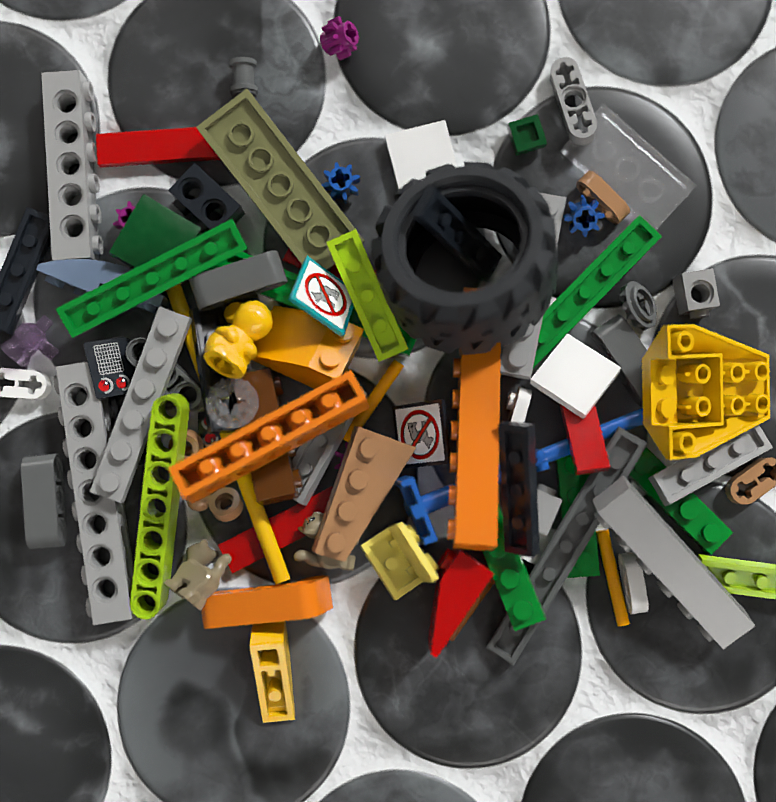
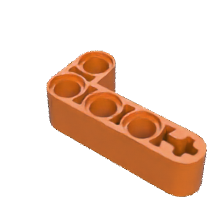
[201,575,333,629]

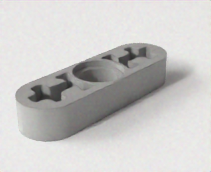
[550,57,597,145]

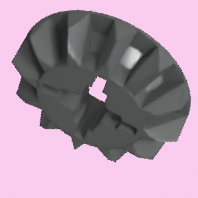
[619,281,657,331]

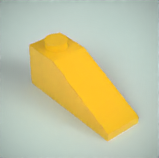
[250,621,295,723]

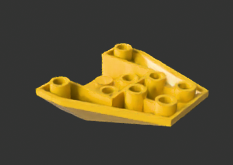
[642,324,770,460]

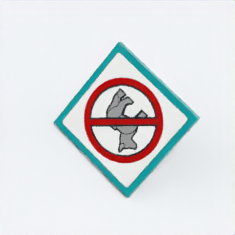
[288,256,354,337]

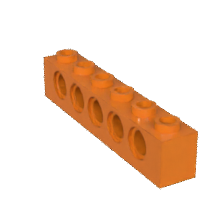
[168,370,369,504]

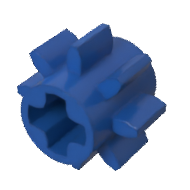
[322,162,360,204]
[563,195,605,237]

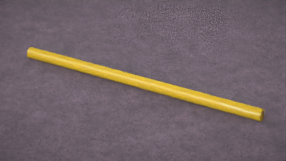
[166,283,291,585]

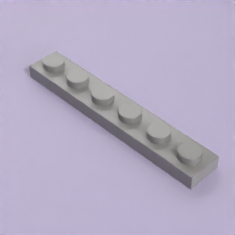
[500,193,567,380]
[90,307,192,503]

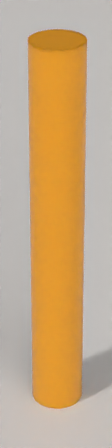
[343,359,404,443]
[596,529,630,626]

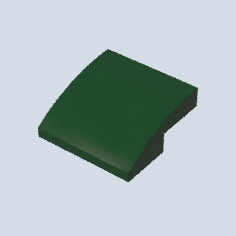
[109,194,201,269]

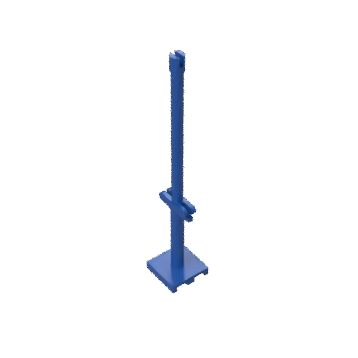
[395,408,643,545]

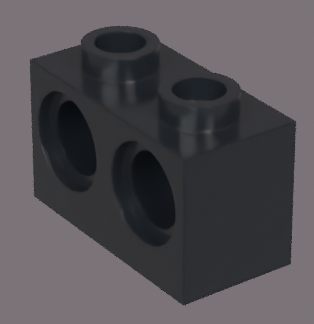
[168,163,245,233]

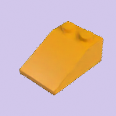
[253,305,364,389]

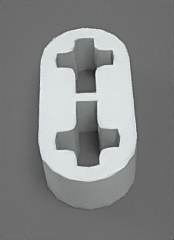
[0,368,52,400]
[618,552,649,614]

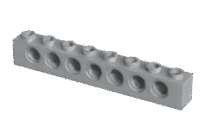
[54,362,136,625]

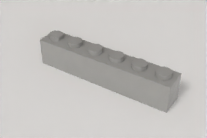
[592,476,755,649]

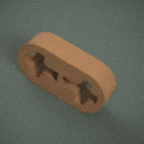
[576,171,630,224]
[725,458,776,505]

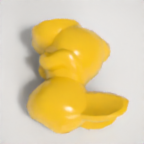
[204,301,273,379]

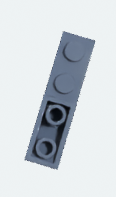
[36,259,170,314]

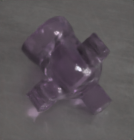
[0,315,59,368]

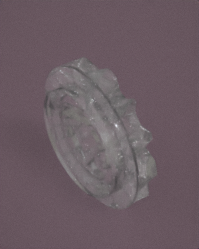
[205,378,259,429]

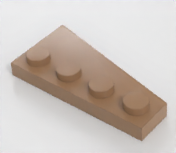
[311,426,416,562]

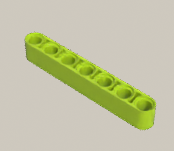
[130,393,190,620]

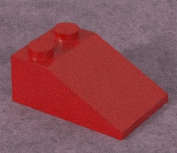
[428,548,494,658]

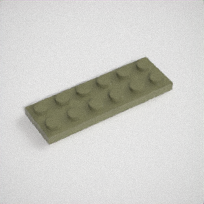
[196,89,365,271]

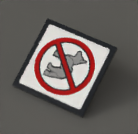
[392,399,451,469]

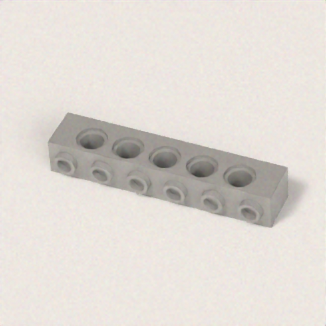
[41,70,103,261]

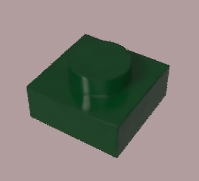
[507,114,547,156]

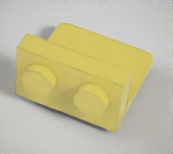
[360,522,439,600]

